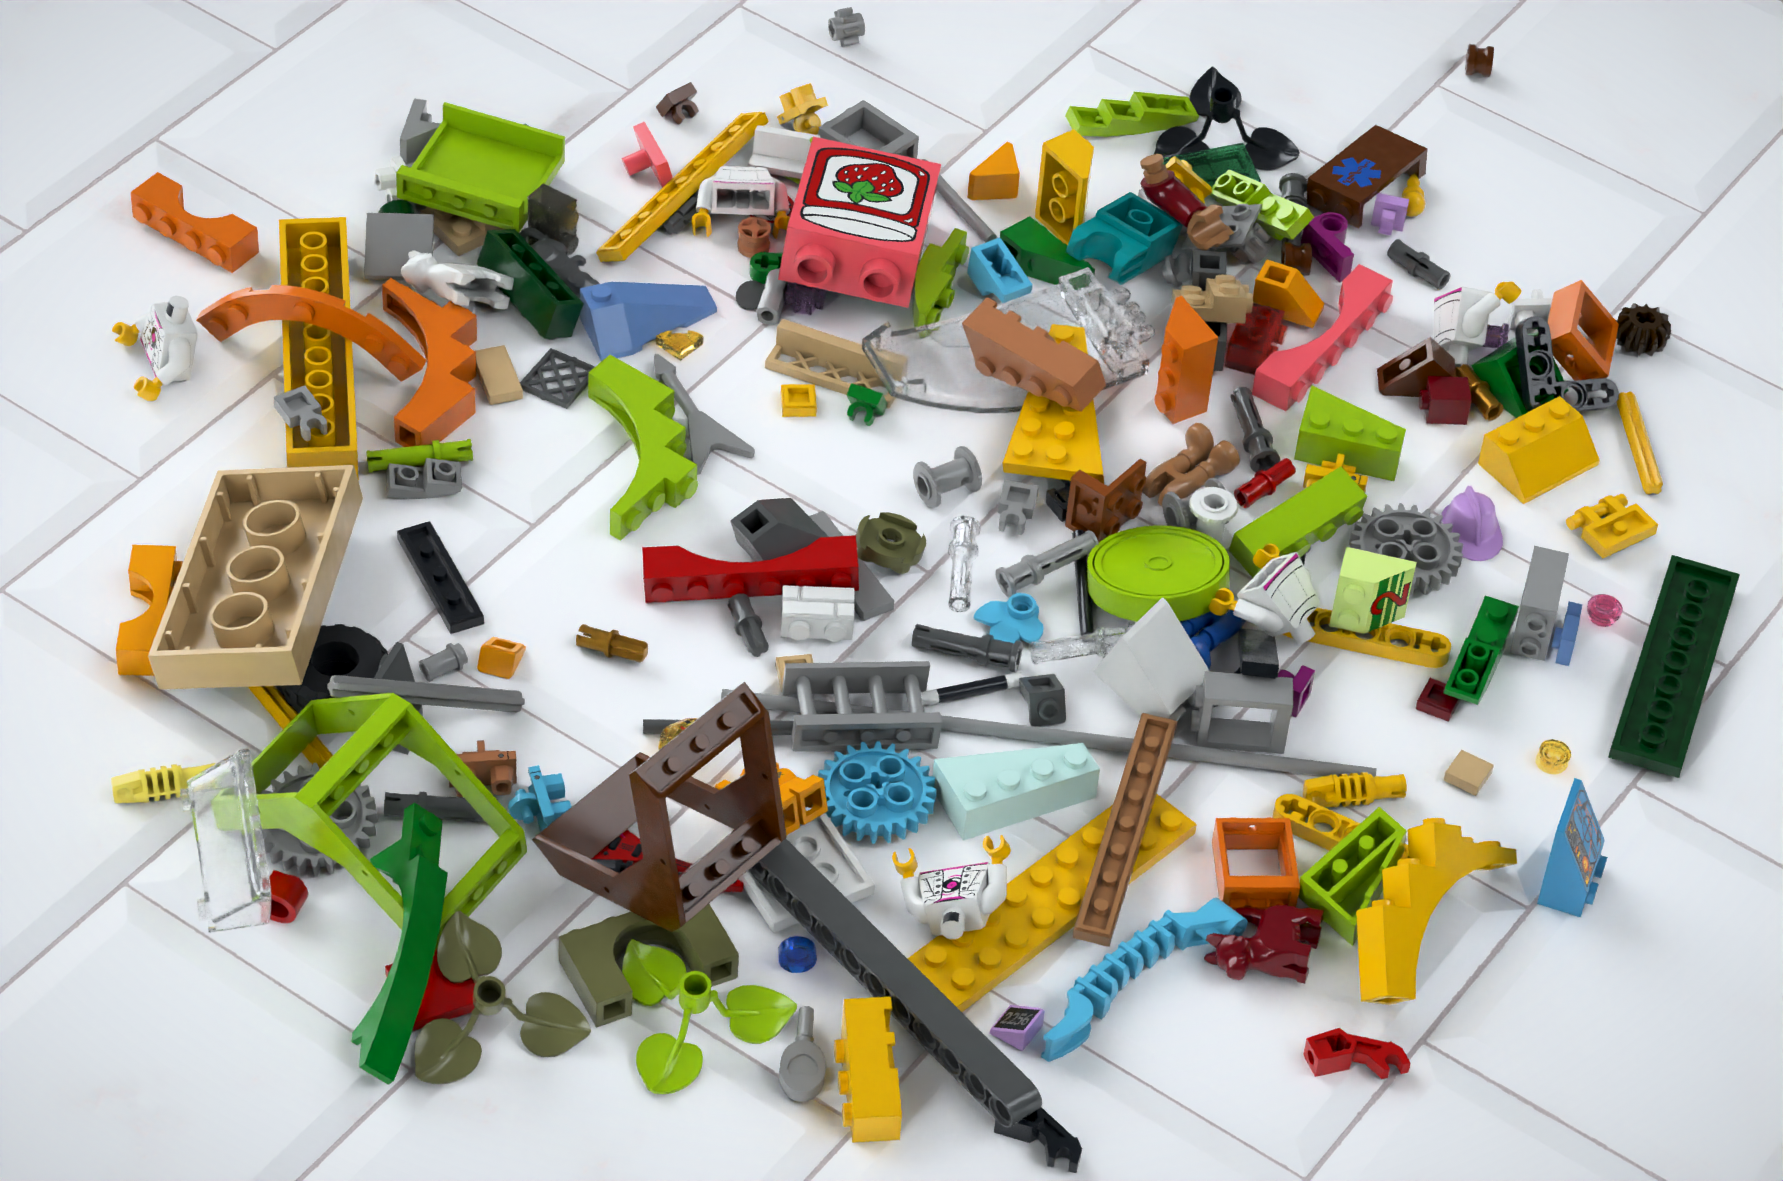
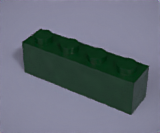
[476,229,584,340]

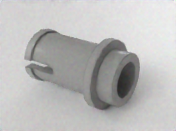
[419,643,468,682]

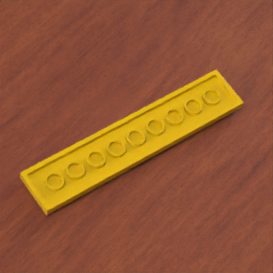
[907,794,1197,1012]

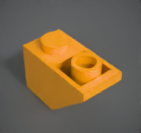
[1252,259,1324,329]

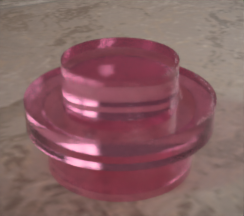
[1587,594,1623,627]

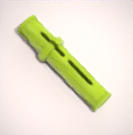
[366,439,473,473]

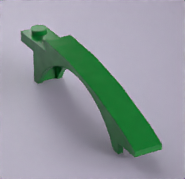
[351,802,448,1085]

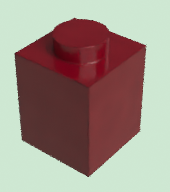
[1419,376,1472,425]

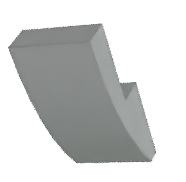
[386,458,462,499]

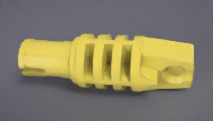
[111,763,219,803]

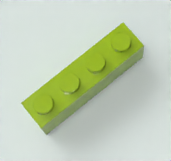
[1229,467,1368,578]

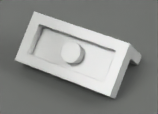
[748,125,820,179]

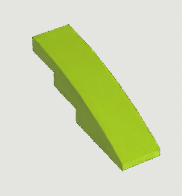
[1065,91,1199,137]

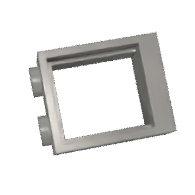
[818,100,919,159]
[1510,546,1569,661]
[1190,671,1293,754]

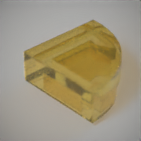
[656,330,704,361]

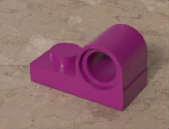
[1301,212,1354,283]

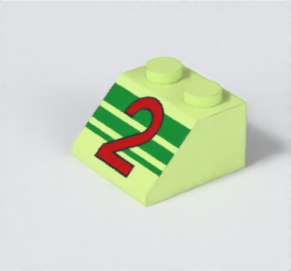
[1329,547,1417,634]

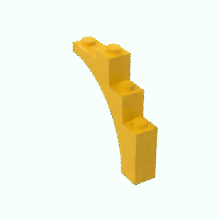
[1356,818,1517,1005]

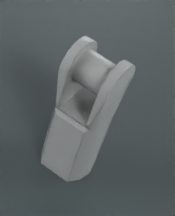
[757,269,788,325]

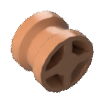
[737,217,771,258]

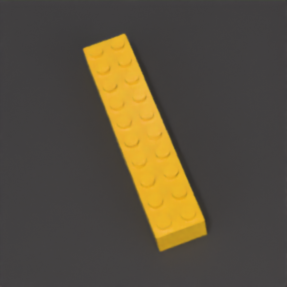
[279,217,359,480]

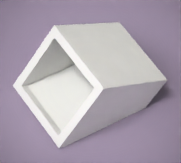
[1093,597,1210,721]

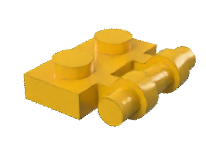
[1566,493,1658,558]

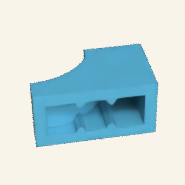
[967,237,1033,304]

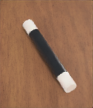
[920,672,1024,706]

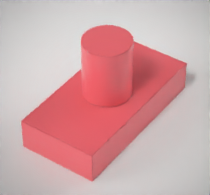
[622,122,673,188]

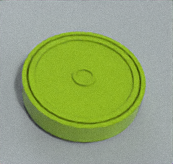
[1087,525,1230,622]

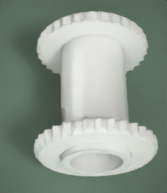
[1189,487,1238,552]

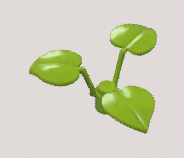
[622,939,797,1094]

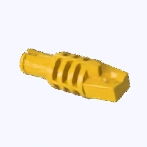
[1302,772,1407,807]

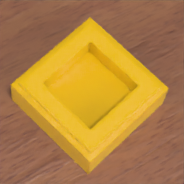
[781,384,817,417]

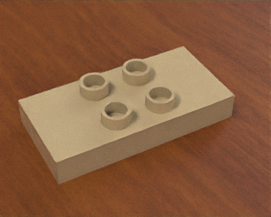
[148,465,363,690]

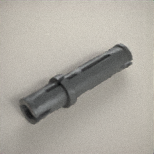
[384,791,499,822]

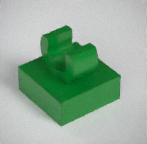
[846,383,888,426]

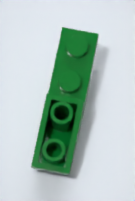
[1443,595,1519,705]

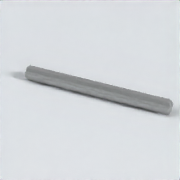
[327,675,525,713]

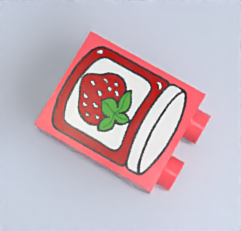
[778,136,941,308]

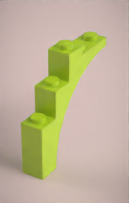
[588,355,698,541]

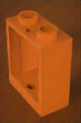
[1547,280,1619,380]
[1212,817,1300,910]

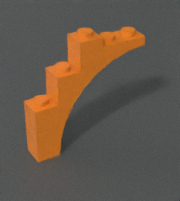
[382,278,477,447]

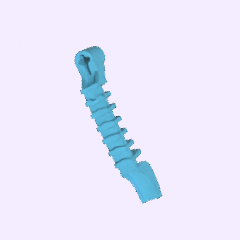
[1041,897,1248,1062]

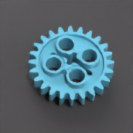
[818,741,937,844]

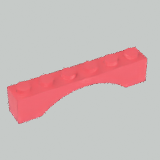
[1252,264,1393,412]

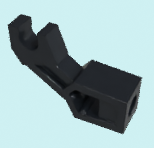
[994,1107,1082,1173]

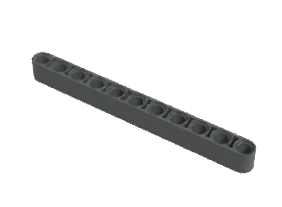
[749,839,1042,1128]

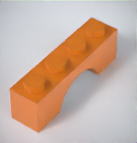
[131,172,259,273]

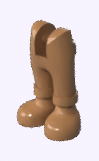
[1142,423,1240,506]

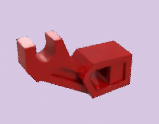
[1303,1028,1411,1079]

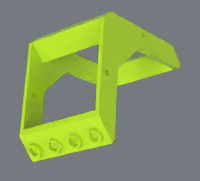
[214,693,527,950]

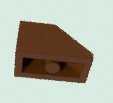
[1377,336,1457,397]

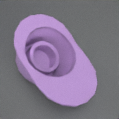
[1442,486,1503,561]

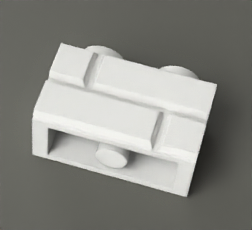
[781,585,854,642]

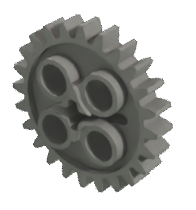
[1349,503,1463,596]
[255,763,378,877]

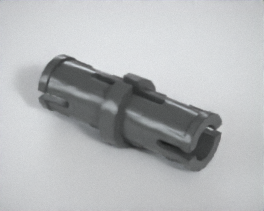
[1387,239,1451,290]

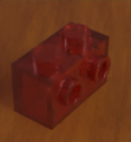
[1225,302,1288,375]

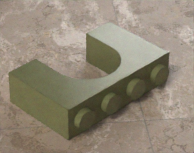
[559,904,739,1028]

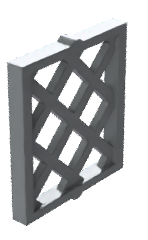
[520,348,595,409]

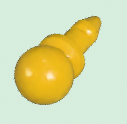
[1401,174,1426,217]

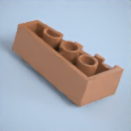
[962,297,1106,411]

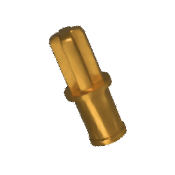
[1456,364,1503,421]
[576,624,648,662]

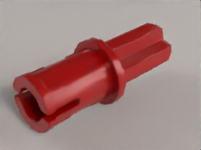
[1234,458,1296,508]

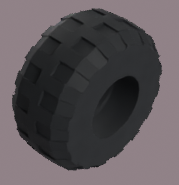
[281,624,388,714]

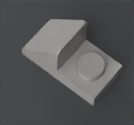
[400,98,441,165]

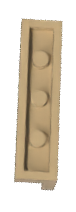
[765,319,907,409]

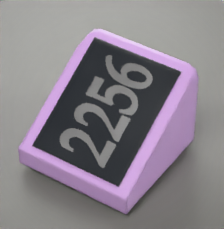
[989,1005,1045,1051]

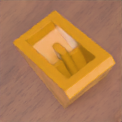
[967,141,1020,200]

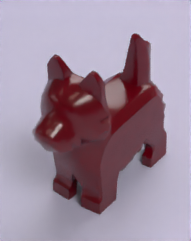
[1204,904,1324,984]

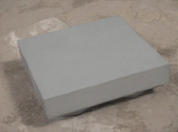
[364,213,434,280]

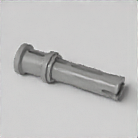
[995,530,1099,598]

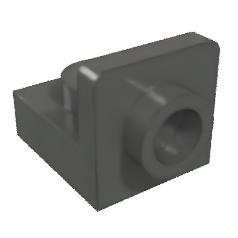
[1019,674,1066,727]

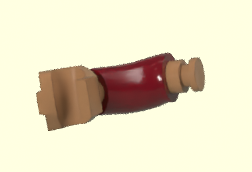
[1140,154,1234,250]

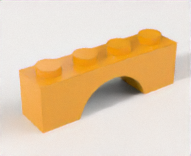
[116,544,183,676]

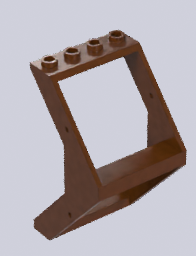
[532,682,787,932]

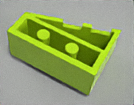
[1294,385,1406,482]
[1298,807,1407,946]

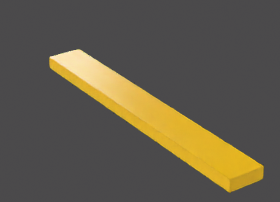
[596,112,769,262]

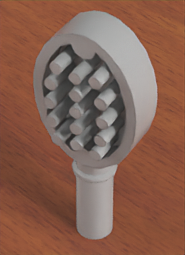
[779,1006,826,1102]

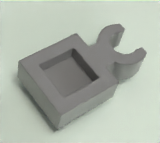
[273,385,327,441]
[998,480,1039,535]

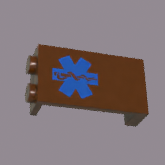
[1306,124,1428,229]

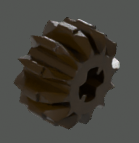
[1616,303,1671,357]

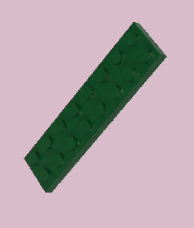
[1608,555,1740,778]

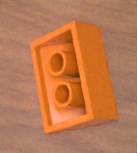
[1154,296,1218,424]

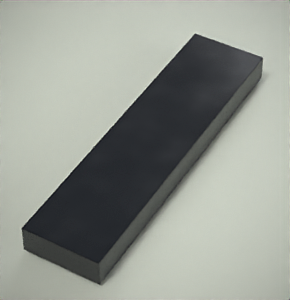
[397,521,484,634]
[1237,628,1279,679]

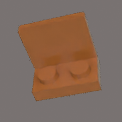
[1065,458,1147,542]

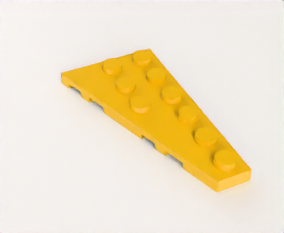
[1002,324,1104,484]

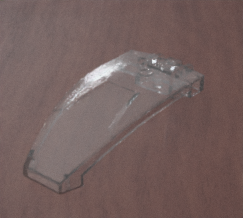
[862,267,1156,413]

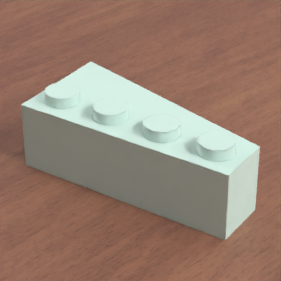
[932,743,1100,841]

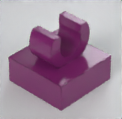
[1278,665,1315,717]

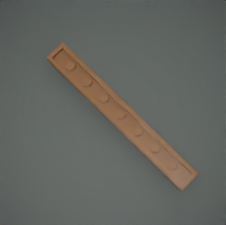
[1072,713,1178,947]

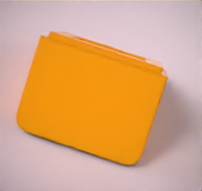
[477,636,526,679]

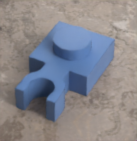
[1551,601,1583,666]

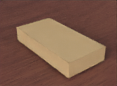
[475,345,523,405]

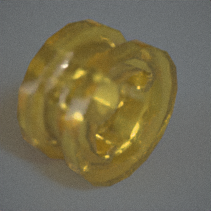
[1535,739,1571,774]

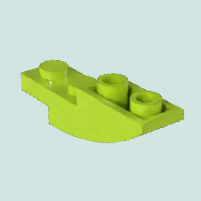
[1210,170,1314,241]
[913,228,969,339]

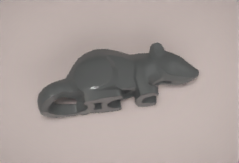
[519,227,600,294]

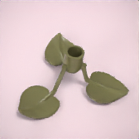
[414,911,591,1084]

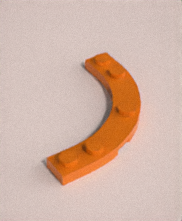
[196,285,427,382]

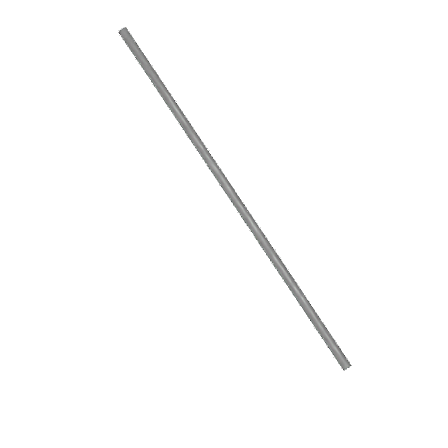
[721,689,1377,777]

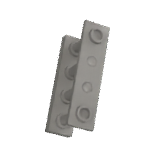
[782,661,942,751]

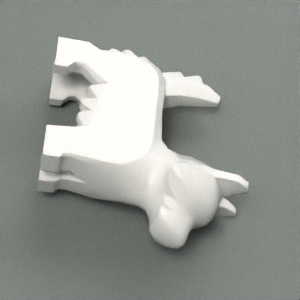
[401,250,514,309]

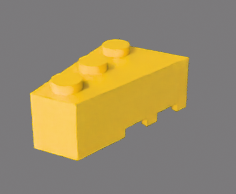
[834,996,902,1143]

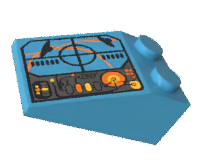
[1537,778,1608,917]

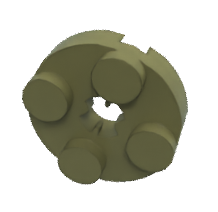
[856,512,926,574]

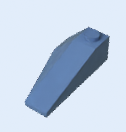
[580,281,717,361]

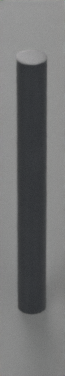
[1072,530,1095,641]

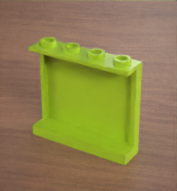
[396,102,565,233]

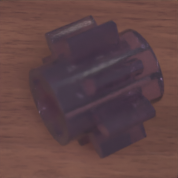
[785,282,826,316]

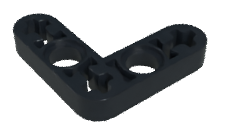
[1515,316,1619,412]

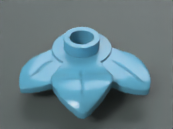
[974,593,1044,644]

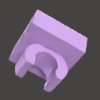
[1371,193,1409,235]

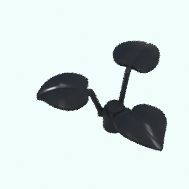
[1154,66,1300,170]

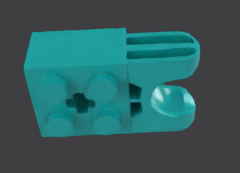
[1065,192,1183,285]

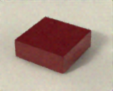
[1415,677,1461,722]

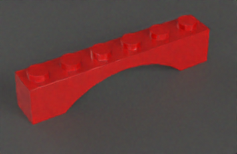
[642,535,859,603]

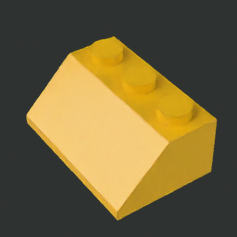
[1035,129,1094,245]
[1478,396,1600,504]

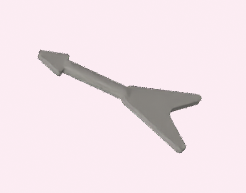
[654,354,755,475]

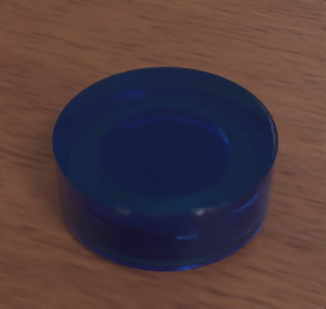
[778,936,817,973]

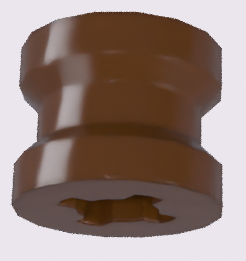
[1465,44,1494,77]
[1281,242,1312,275]

